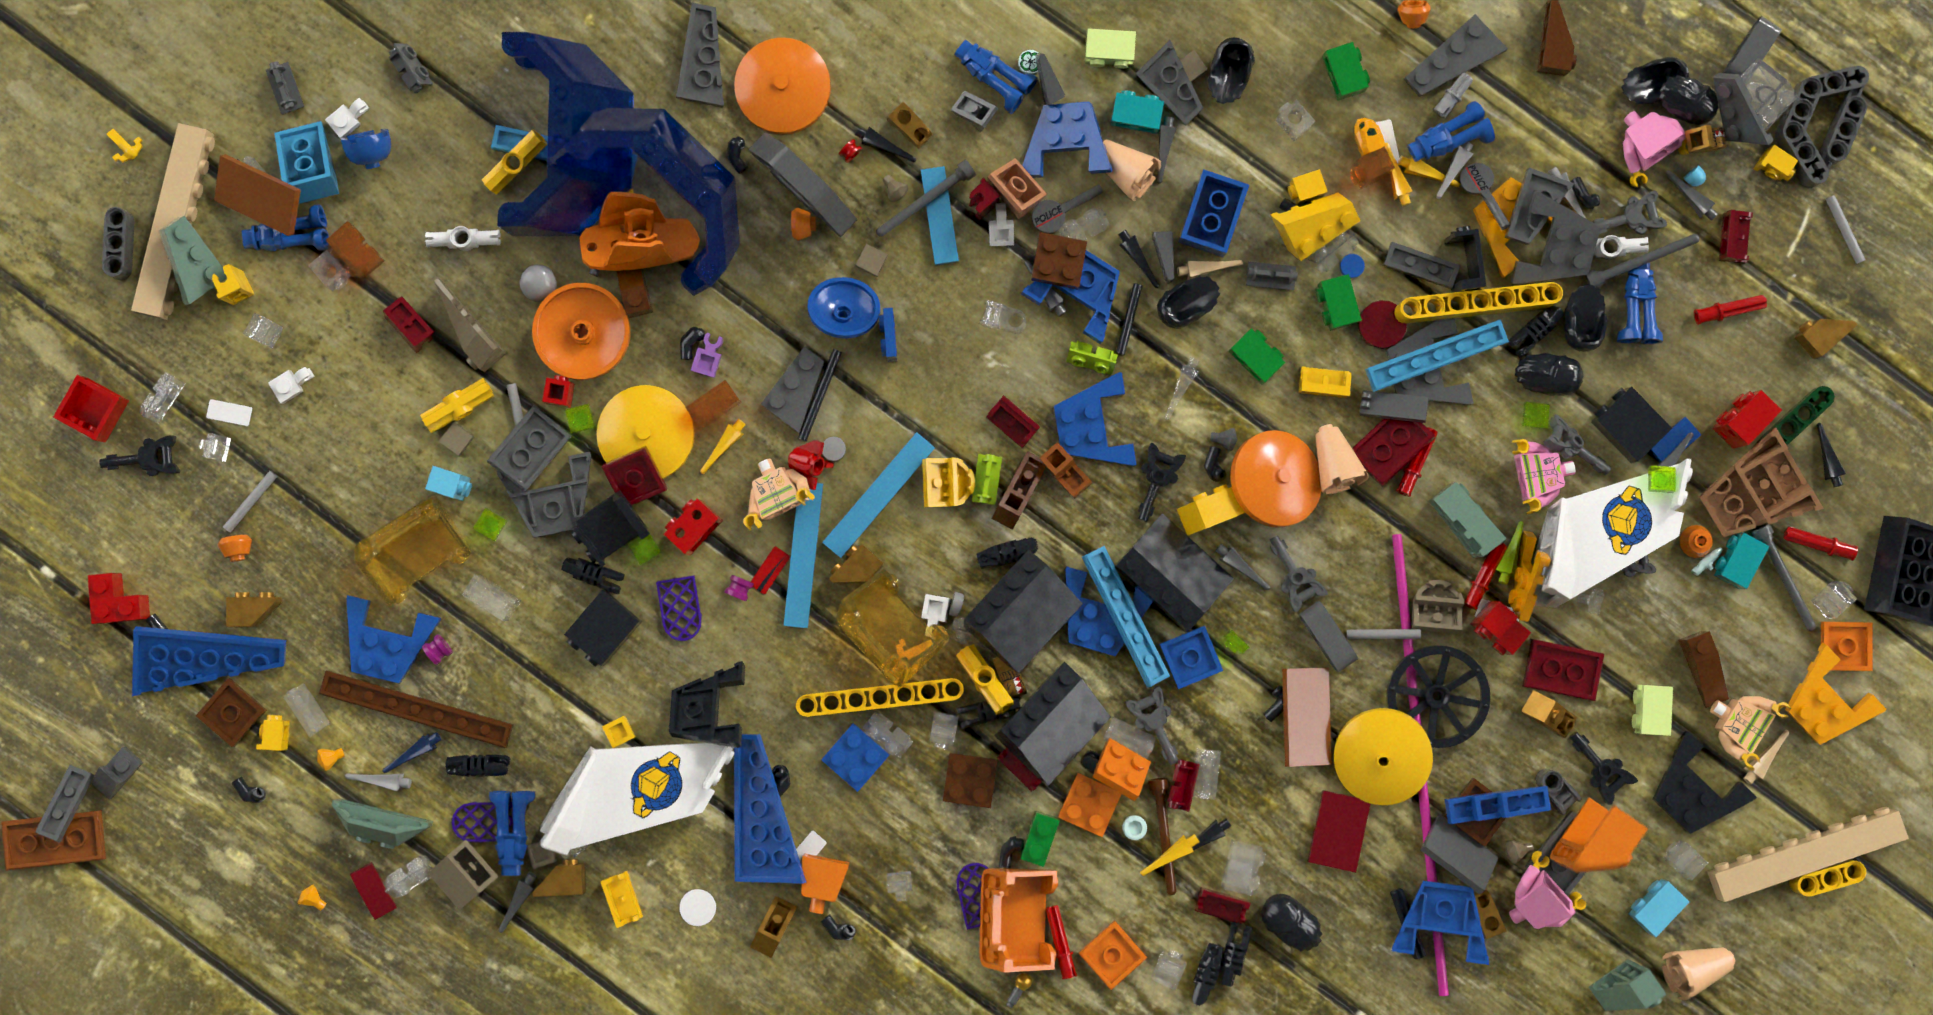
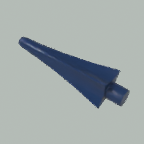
[382,732,441,773]

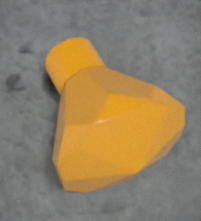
[317,748,345,771]
[298,884,326,911]

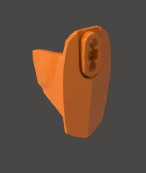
[579,192,700,271]

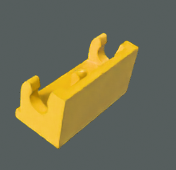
[212,264,255,305]
[1298,366,1351,398]
[600,871,643,928]

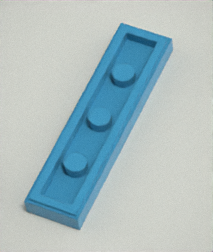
[921,166,959,265]

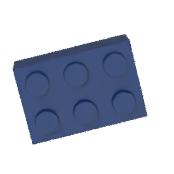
[1178,169,1249,258]

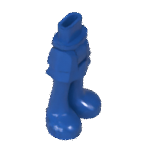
[954,40,1038,114]
[1407,101,1495,162]
[242,205,329,251]
[1617,263,1663,344]
[489,791,535,876]

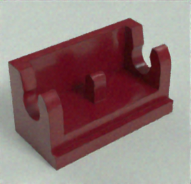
[969,178,1000,221]
[1719,209,1753,264]
[383,296,434,354]
[986,395,1040,448]
[996,748,1042,792]
[1194,887,1251,924]

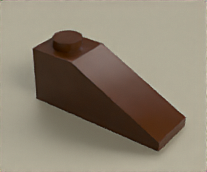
[1537,0,1577,76]
[617,269,653,318]
[991,451,1046,530]
[1679,631,1729,708]

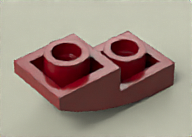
[350,862,397,920]

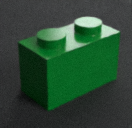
[1322,42,1370,101]
[1316,274,1362,331]
[1228,328,1285,385]
[1020,810,1060,867]

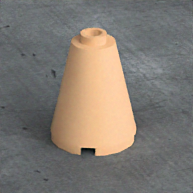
[1103,139,1161,201]
[1315,424,1369,494]
[1662,947,1735,1000]

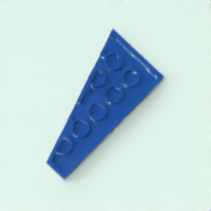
[132,626,286,696]
[734,734,806,883]

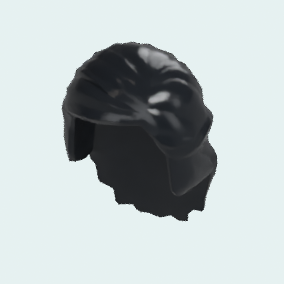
[1208,37,1255,104]
[1621,57,1689,104]
[1659,75,1719,125]
[1157,275,1220,329]
[1564,284,1608,352]
[1515,353,1584,396]
[1261,894,1322,952]

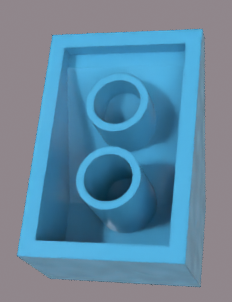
[274,121,339,204]

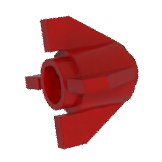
[788,440,834,490]

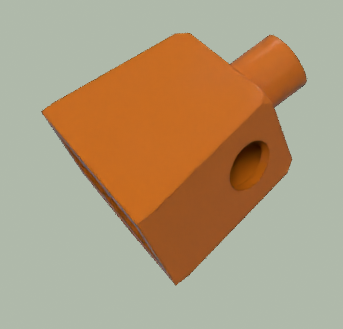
[801,853,850,914]

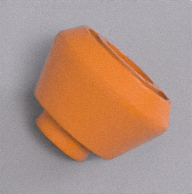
[1397,0,1431,29]
[791,208,816,241]
[1680,525,1713,558]
[218,535,252,562]

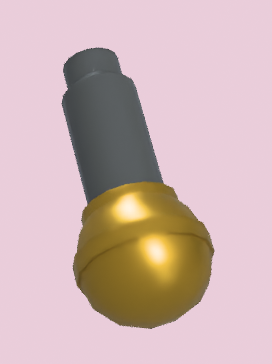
[1006,973,1032,1008]

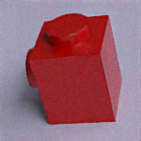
[542,375,575,408]

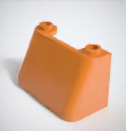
[979,868,1058,972]

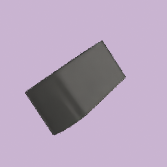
[1723,16,1782,85]
[102,207,135,280]
[1299,601,1358,672]

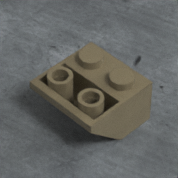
[427,840,499,910]

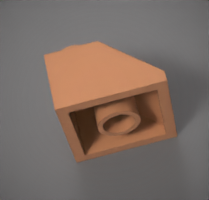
[987,158,1047,219]

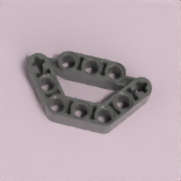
[1775,66,1869,188]
[748,132,857,237]

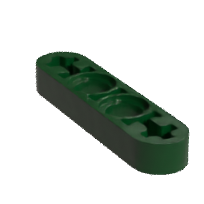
[1757,386,1835,445]

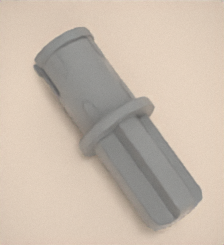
[1433,73,1473,119]

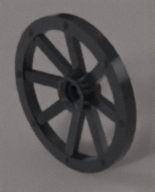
[1386,645,1491,748]

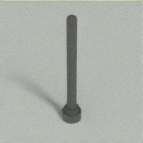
[876,159,976,237]
[1585,234,1700,289]
[1751,523,1816,631]

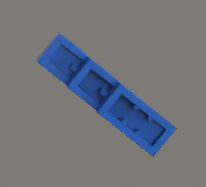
[1444,786,1551,824]

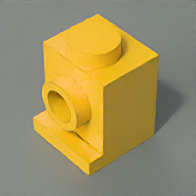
[1753,145,1798,181]
[256,715,290,751]

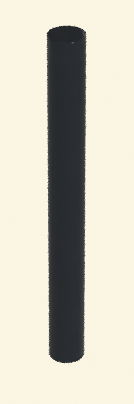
[798,349,842,442]

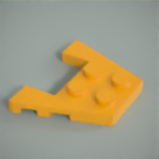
[1473,177,1553,278]
[1508,531,1551,622]
[1785,643,1887,745]

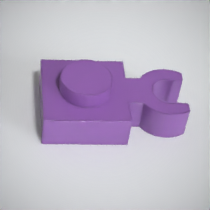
[691,333,723,378]

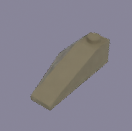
[434,278,506,372]

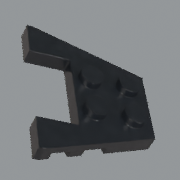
[669,661,745,748]
[1653,731,1757,834]

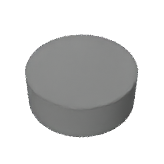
[822,437,846,461]
[948,592,964,617]

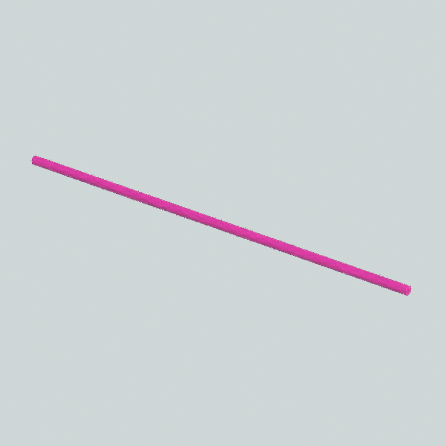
[1392,534,1449,996]

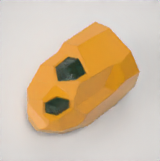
[1354,117,1387,158]

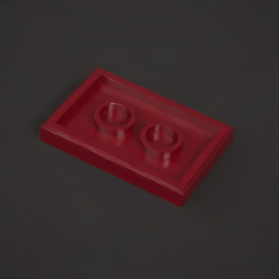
[1352,419,1435,487]
[1522,639,1604,701]
[1307,790,1371,873]

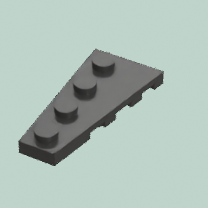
[676,3,724,107]
[1404,14,1508,97]

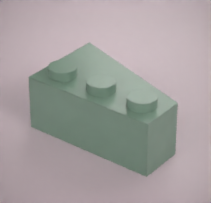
[159,216,227,305]
[1429,482,1507,558]
[1589,959,1666,1011]

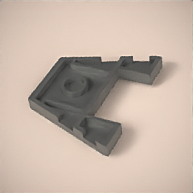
[1510,190,1601,284]
[1386,318,1474,405]
[497,452,592,538]

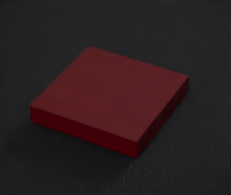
[602,446,667,505]

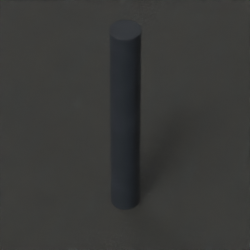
[1116,283,1142,355]

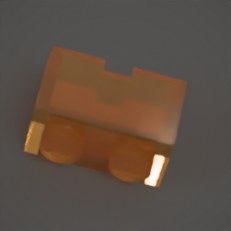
[1350,146,1395,189]
[326,221,385,279]
[685,380,741,430]

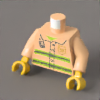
[743,459,815,531]
[1710,696,1792,771]

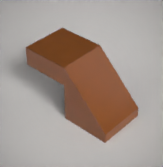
[1039,442,1092,499]

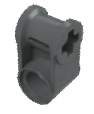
[1535,769,1582,815]

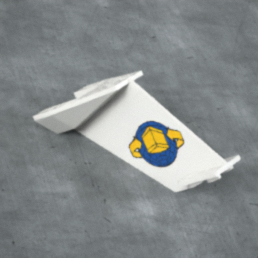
[1532,459,1693,608]
[540,742,734,855]

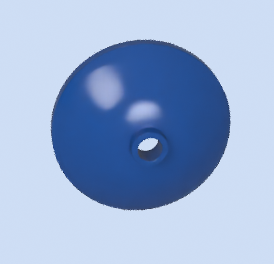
[807,277,880,338]

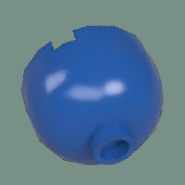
[341,129,391,169]

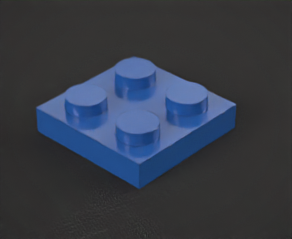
[879,308,897,362]
[1159,626,1223,689]
[821,723,890,792]

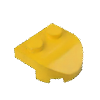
[922,457,975,508]

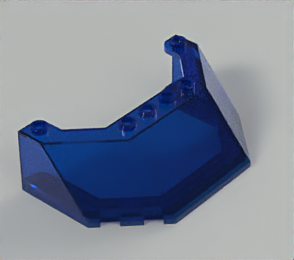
[497,32,634,236]
[549,108,740,296]

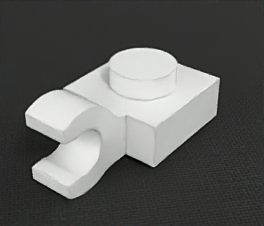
[325,98,369,138]
[989,203,1014,246]
[268,367,314,404]
[921,594,951,638]

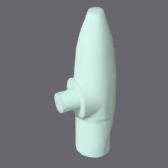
[1691,547,1723,576]

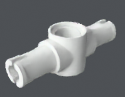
[425,226,501,251]
[1593,235,1649,259]

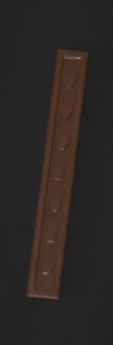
[319,670,514,748]

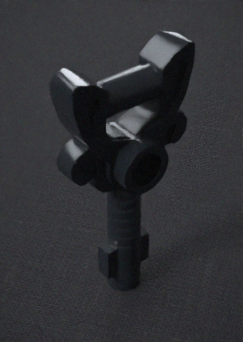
[99,435,180,477]
[1138,443,1186,522]
[1570,731,1638,805]

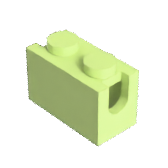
[1085,29,1136,69]
[1632,685,1673,736]

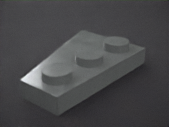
[1136,40,1203,126]
[1713,73,1774,145]
[1505,168,1575,245]
[761,347,824,433]

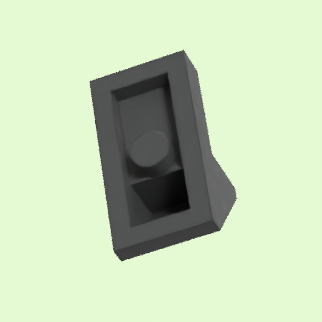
[951,90,998,132]
[91,747,144,800]

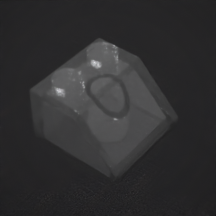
[1741,58,1798,131]

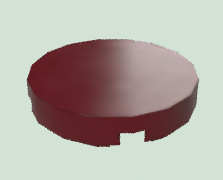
[1358,300,1407,349]

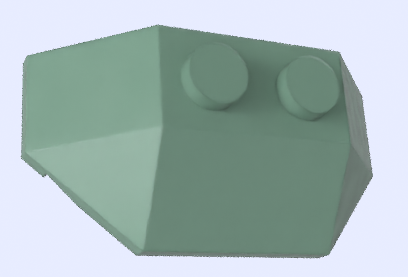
[332,798,433,849]

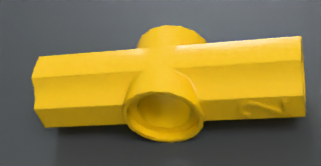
[482,129,548,195]
[420,378,495,433]
[956,644,1014,715]

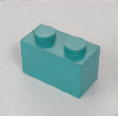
[1110,90,1164,134]
[1714,532,1769,589]

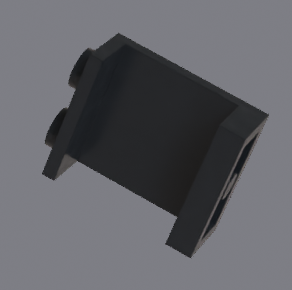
[1444,226,1487,293]
[571,490,650,567]

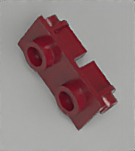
[1166,759,1200,812]

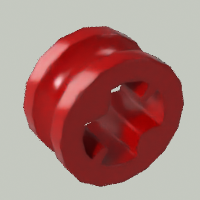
[838,139,862,163]

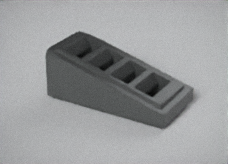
[1035,53,1065,105]
[1152,231,1174,283]

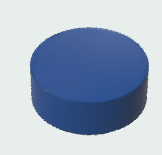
[1339,254,1365,279]

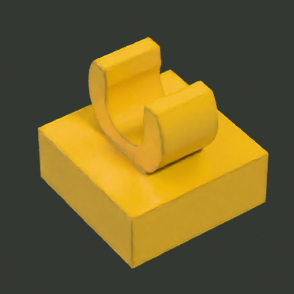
[602,715,636,748]

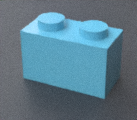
[425,466,472,501]
[1628,879,1689,937]

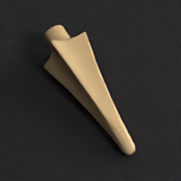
[1177,260,1243,280]
[1743,730,1789,785]

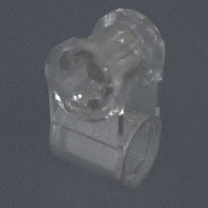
[979,300,1027,334]

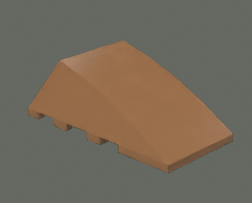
[1699,427,1824,537]

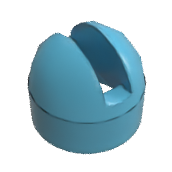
[1684,165,1706,186]

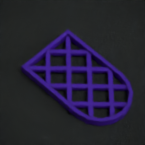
[656,575,702,641]
[451,802,513,843]
[956,863,989,930]

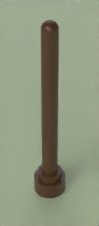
[1148,778,1176,895]

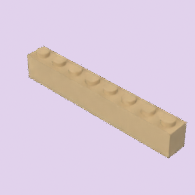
[131,123,215,320]
[1707,807,1909,902]

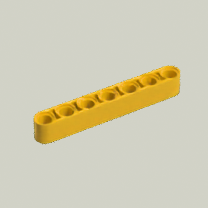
[1394,282,1563,323]
[796,678,964,717]

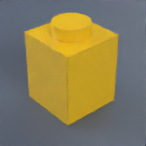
[1288,169,1328,205]

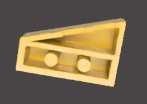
[1270,192,1360,261]
[1177,484,1245,536]

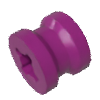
[724,575,754,601]
[422,634,453,665]

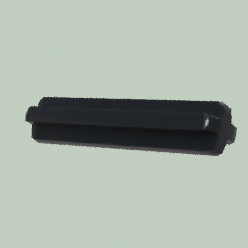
[1390,888,1426,960]

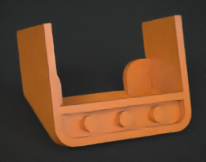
[1550,797,1648,873]

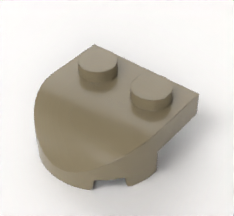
[1412,580,1464,634]

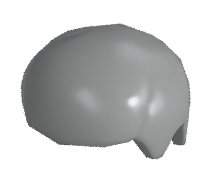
[520,264,557,302]

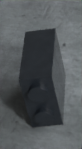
[1591,386,1672,463]
[564,590,642,666]

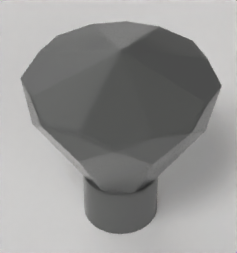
[1210,428,1237,451]

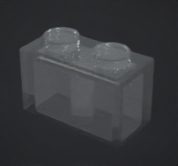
[462,574,521,621]
[1221,839,1265,896]

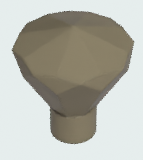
[883,175,909,202]
[1506,840,1534,863]

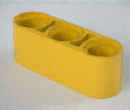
[1789,859,1866,897]

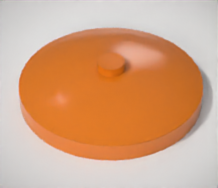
[734,38,831,135]
[532,283,631,380]
[1230,430,1322,528]

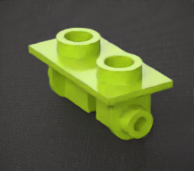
[1066,340,1118,375]
[972,454,1002,505]

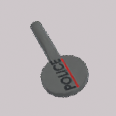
[1460,163,1510,230]
[1032,185,1103,234]

